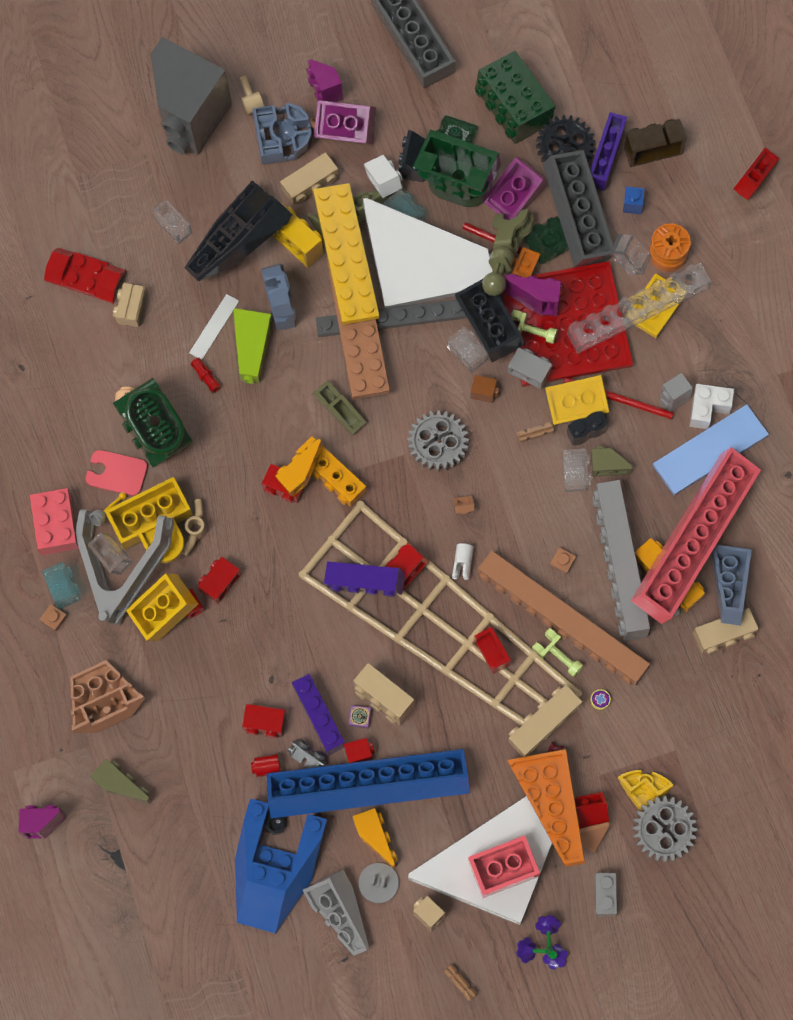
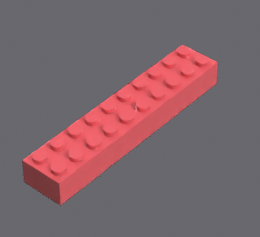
[630,447,761,624]

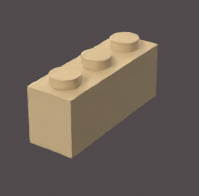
[280,152,339,206]
[693,608,758,654]

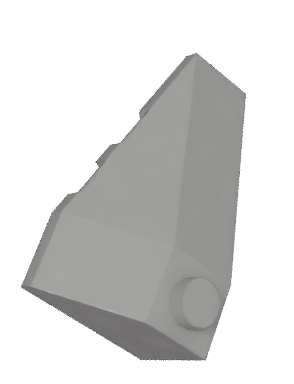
[303,869,370,956]

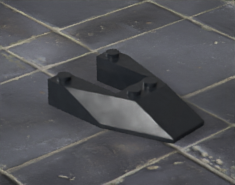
[184,180,293,281]

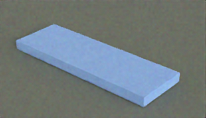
[652,404,769,496]

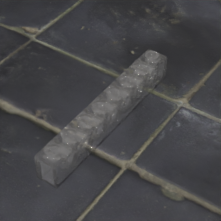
[567,263,712,353]

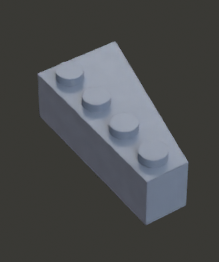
[711,545,752,626]

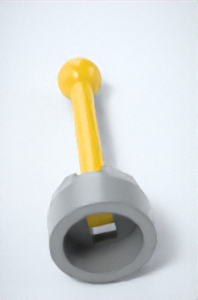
[89,492,126,526]

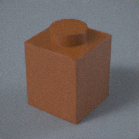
[470,375,500,403]

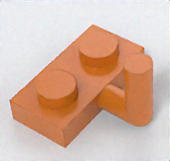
[512,247,540,278]

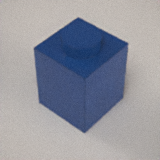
[623,187,644,214]

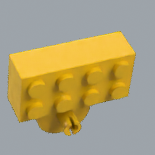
[105,477,193,563]

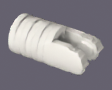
[452,544,474,580]

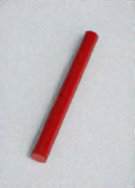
[462,222,522,254]

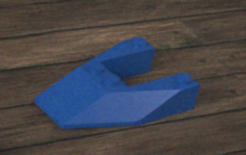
[235,798,328,934]

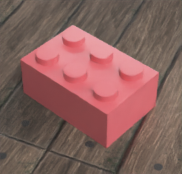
[30,488,79,556]
[468,835,540,898]

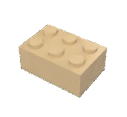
[353,663,415,725]

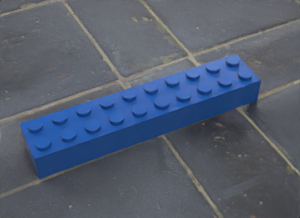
[267,749,470,818]

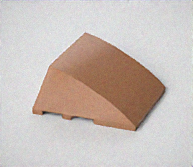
[70,660,145,733]

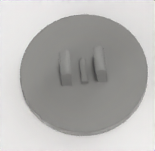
[359,863,399,903]

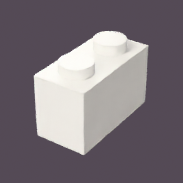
[364,155,402,198]

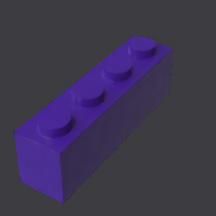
[590,112,627,191]
[324,561,406,597]
[292,674,345,756]

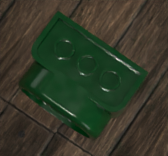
[413,129,501,207]
[113,378,193,468]

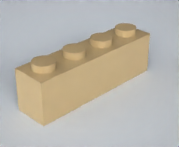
[508,685,582,757]

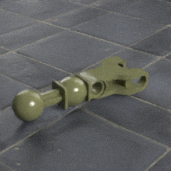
[482,209,534,296]

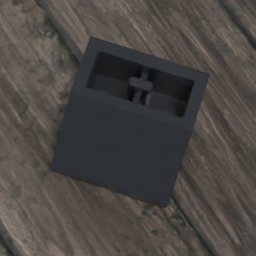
[398,130,426,182]

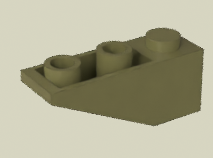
[90,759,151,804]

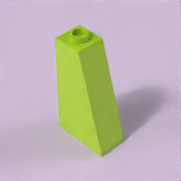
[233,308,272,384]

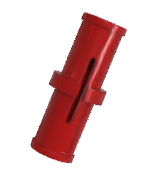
[190,357,222,393]

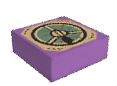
[349,705,371,728]

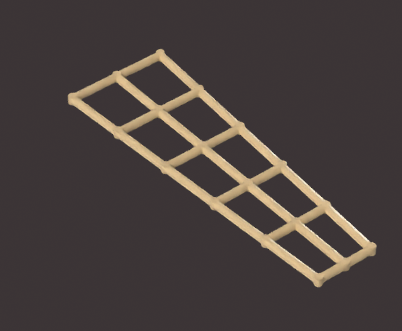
[299,501,582,741]

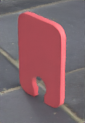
[86,450,147,496]

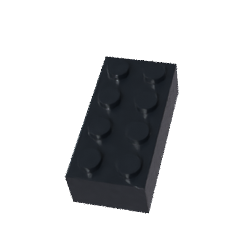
[454,279,525,363]

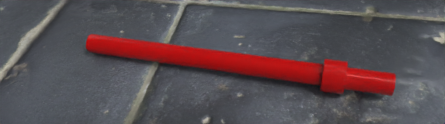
[564,377,673,420]

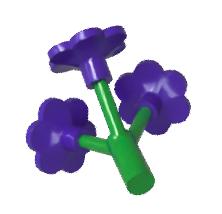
[516,915,568,970]

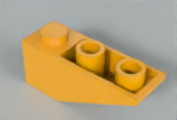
[276,439,323,497]
[353,808,398,868]

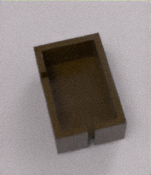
[624,119,686,168]

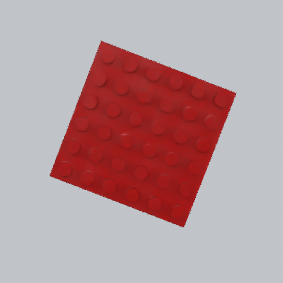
[502,261,633,387]

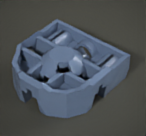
[253,103,312,164]
[261,263,297,330]

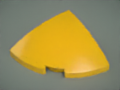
[618,770,674,812]

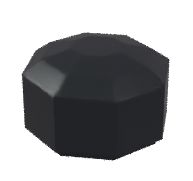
[265,816,285,835]

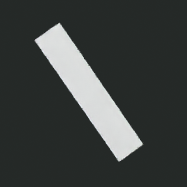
[189,294,239,360]

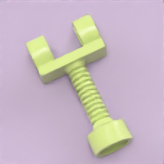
[511,310,558,344]
[532,628,584,677]

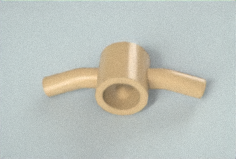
[240,76,266,129]
[182,499,206,556]

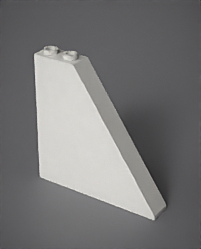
[363,198,492,309]
[408,796,552,925]

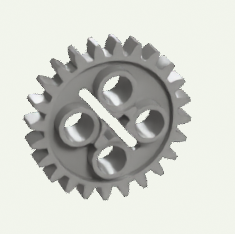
[407,410,469,471]
[632,796,697,862]

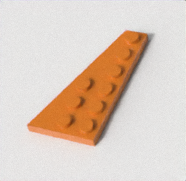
[507,749,585,867]

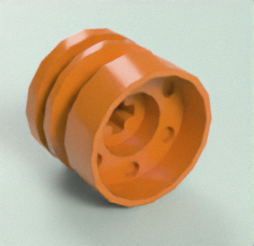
[649,223,691,272]

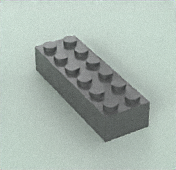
[371,0,455,88]
[543,150,616,267]

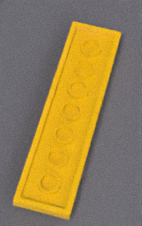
[313,183,379,325]

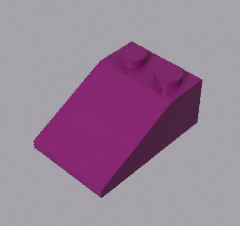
[314,100,376,144]
[484,157,548,220]

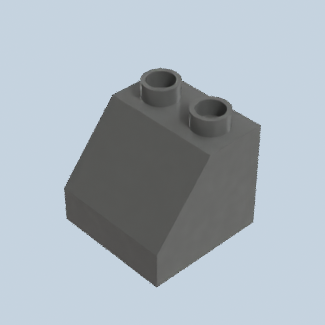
[151,37,232,155]

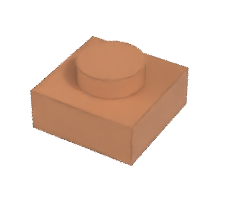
[453,495,475,514]
[550,547,576,574]
[39,604,67,631]

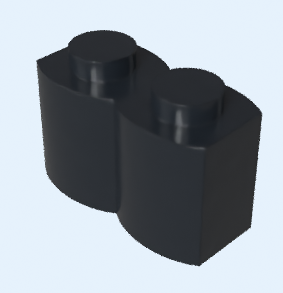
[567,411,608,445]

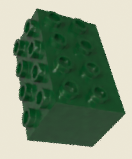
[475,51,556,144]

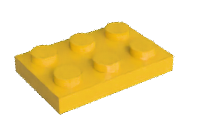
[625,273,687,338]
[545,375,609,425]

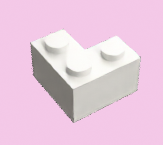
[689,384,734,429]

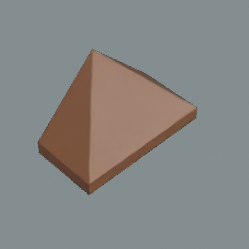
[580,822,609,853]

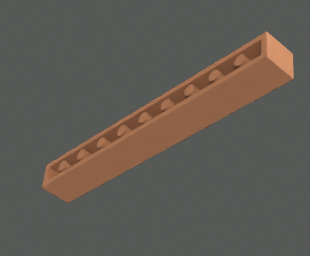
[478,550,650,686]

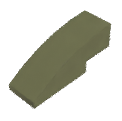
[312,380,366,435]

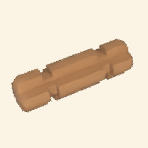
[517,422,554,442]
[444,965,477,1001]

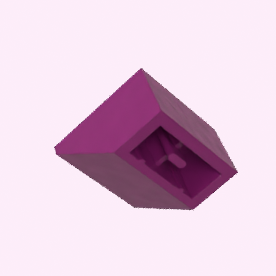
[306,59,343,102]
[19,805,66,839]

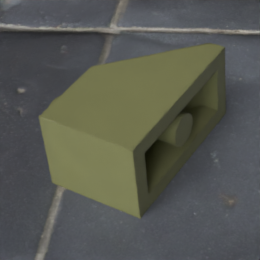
[591,446,632,477]

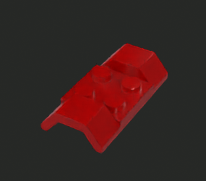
[44,248,127,304]

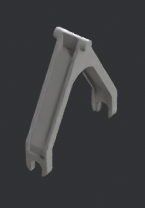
[75,509,174,625]

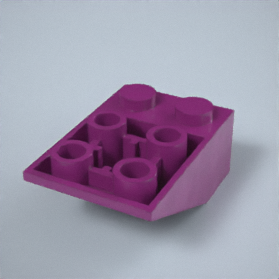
[503,274,561,316]

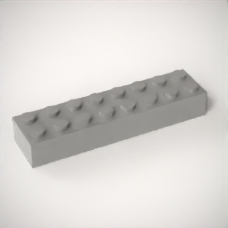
[592,480,650,642]

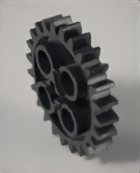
[536,115,596,163]

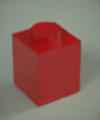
[344,738,375,763]

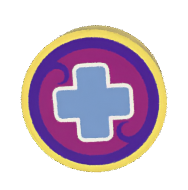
[590,689,611,710]

